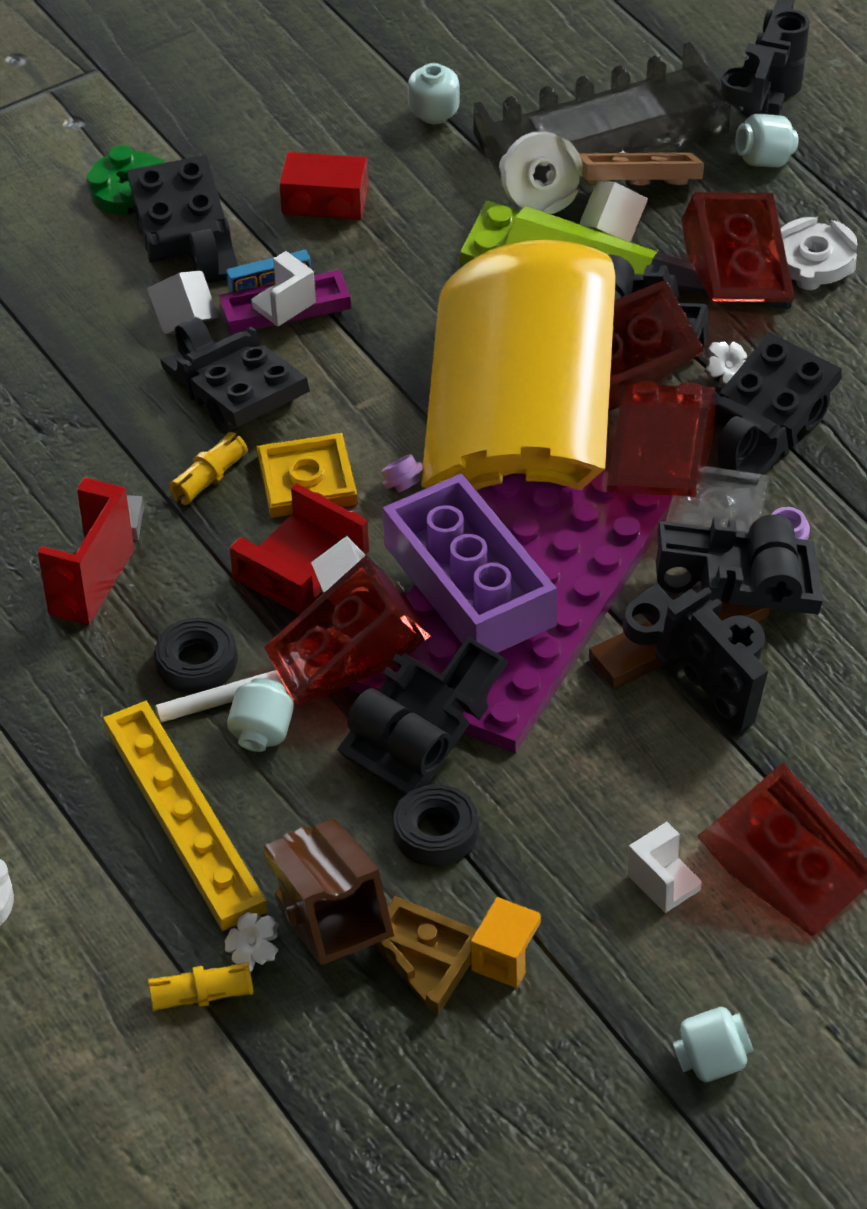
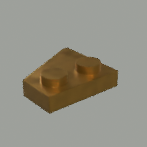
[373,896,477,1015]

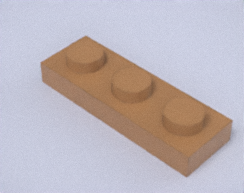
[579,153,704,185]

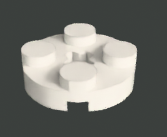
[499,132,583,214]
[774,217,857,290]

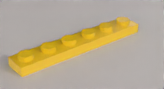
[103,700,267,931]

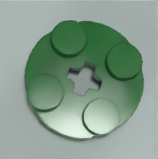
[86,145,165,215]

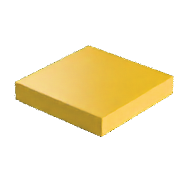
[256,433,358,518]

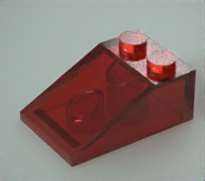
[681,192,795,302]
[608,280,703,412]
[607,381,716,497]
[264,555,431,705]
[697,763,867,937]

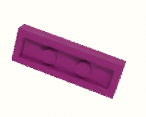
[219,270,351,334]

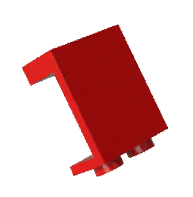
[38,477,134,625]
[229,483,369,617]

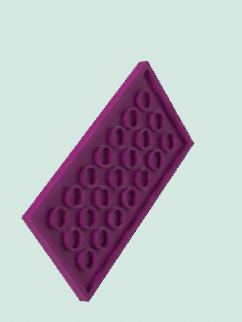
[349,470,675,753]

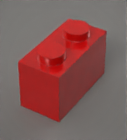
[279,152,369,220]

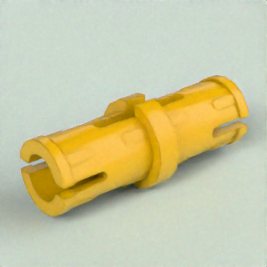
[168,432,248,505]
[148,962,253,1011]

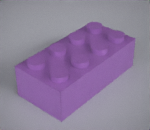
[382,473,557,653]

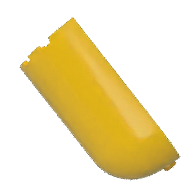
[421,240,615,491]

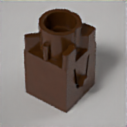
[264,819,394,966]

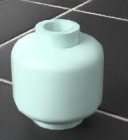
[408,63,460,124]
[735,114,798,167]
[227,678,294,752]
[673,1007,754,1082]

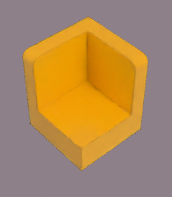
[471,897,541,988]

